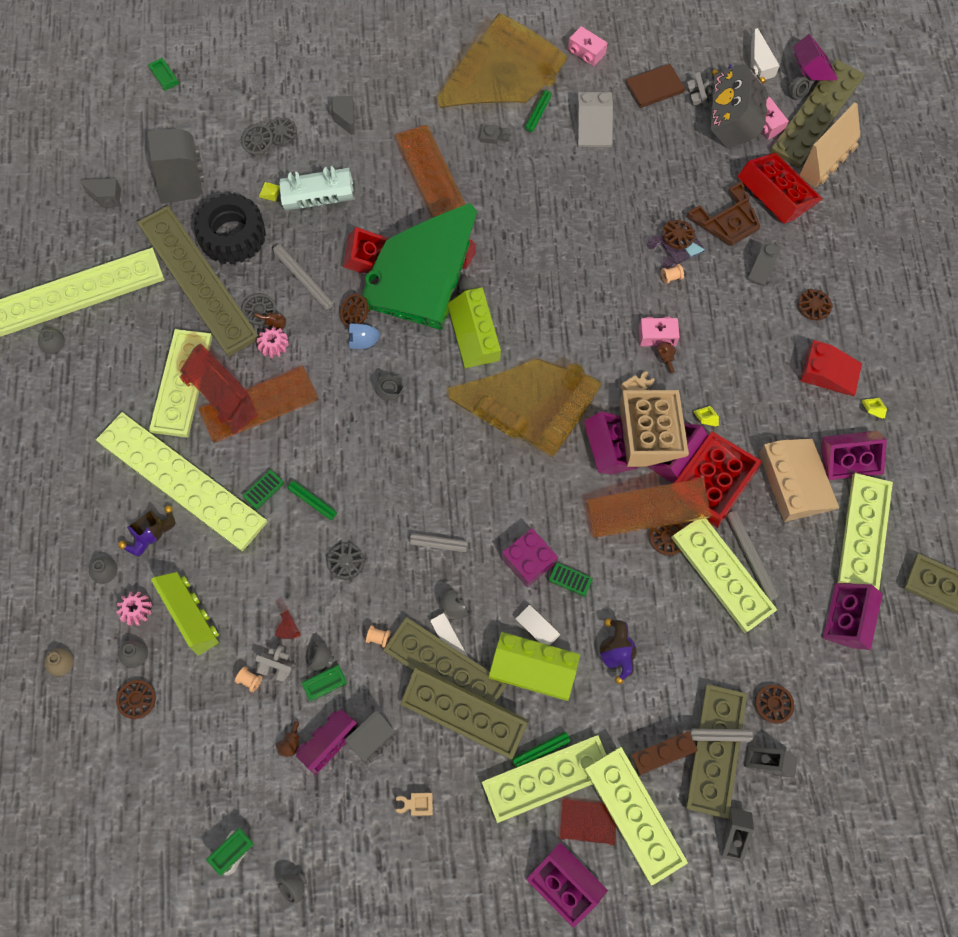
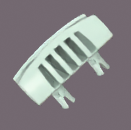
[280,166,355,211]

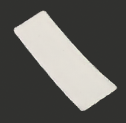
[431,613,469,658]

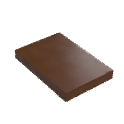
[625,64,685,108]

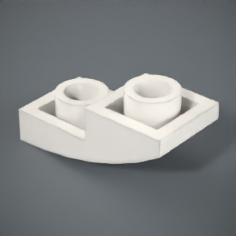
[516,605,560,645]

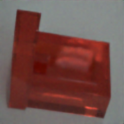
[275,610,301,639]

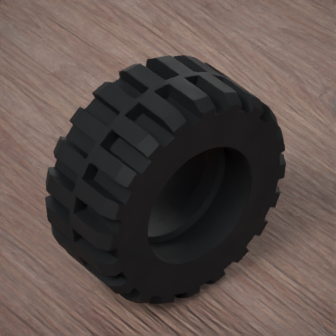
[194,193,266,264]

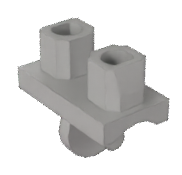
[687,72,714,107]
[255,645,296,682]

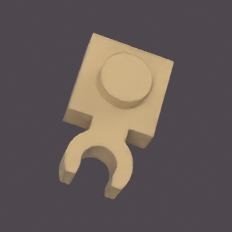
[620,371,655,390]
[396,793,433,816]

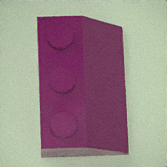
[793,33,838,80]
[584,411,638,475]
[647,423,709,482]
[821,431,887,480]
[823,583,883,650]
[296,709,359,776]
[526,843,608,928]

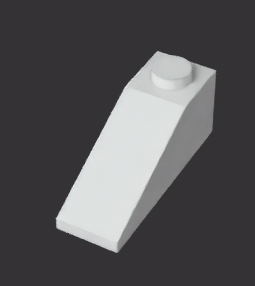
[750,28,780,80]

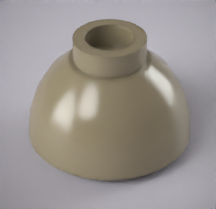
[44,648,74,676]

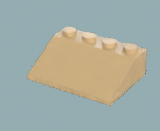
[799,102,860,188]
[620,390,689,467]
[759,439,839,522]

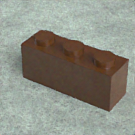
[628,731,698,777]

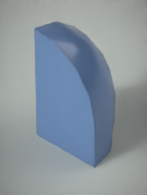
[349,324,380,349]

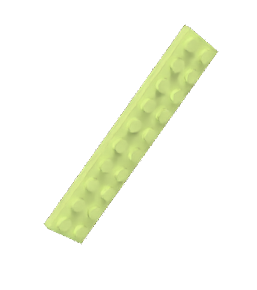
[0,248,165,337]
[96,412,267,552]

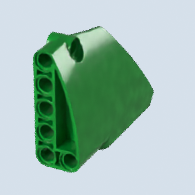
[361,203,477,330]

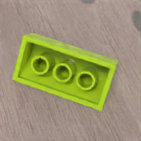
[448,287,501,368]
[151,572,219,656]
[489,632,580,701]

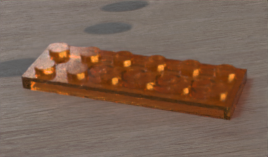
[395,125,466,218]
[199,366,319,443]
[587,478,711,538]

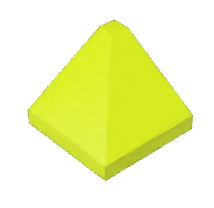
[259,182,280,202]
[861,398,887,419]
[693,406,719,426]

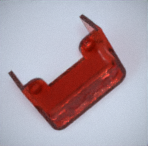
[179,344,257,435]

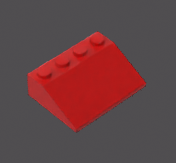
[737,153,823,224]
[670,431,762,528]

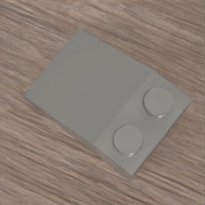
[576,92,613,147]

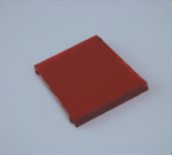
[559,799,616,845]

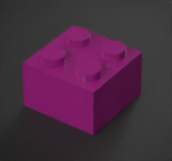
[501,528,558,588]

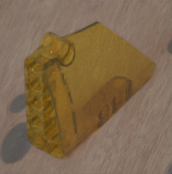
[437,13,568,108]
[448,359,602,458]

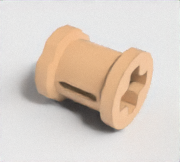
[661,264,684,284]
[366,625,391,648]
[235,666,263,693]

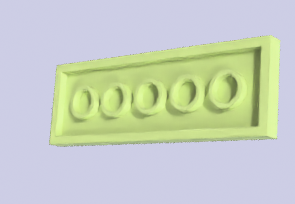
[149,329,212,438]
[837,473,893,590]
[671,515,777,633]
[482,735,606,823]
[584,747,688,886]

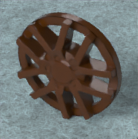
[662,219,695,249]
[798,289,833,321]
[340,294,370,327]
[650,520,683,556]
[116,680,156,720]
[755,685,794,724]

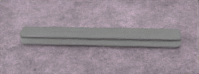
[273,244,334,310]
[726,511,778,601]

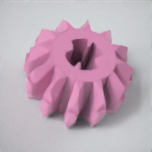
[257,326,289,359]
[116,592,152,626]

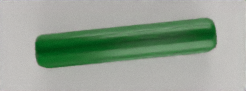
[525,90,552,132]
[288,481,337,520]
[512,732,570,768]

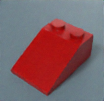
[343,227,390,273]
[800,340,862,396]

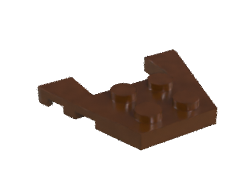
[687,181,760,246]

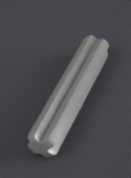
[410,533,468,552]
[690,729,753,742]

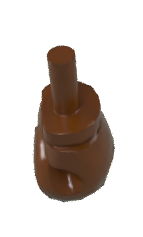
[254,312,286,330]
[657,342,676,374]
[276,721,299,757]

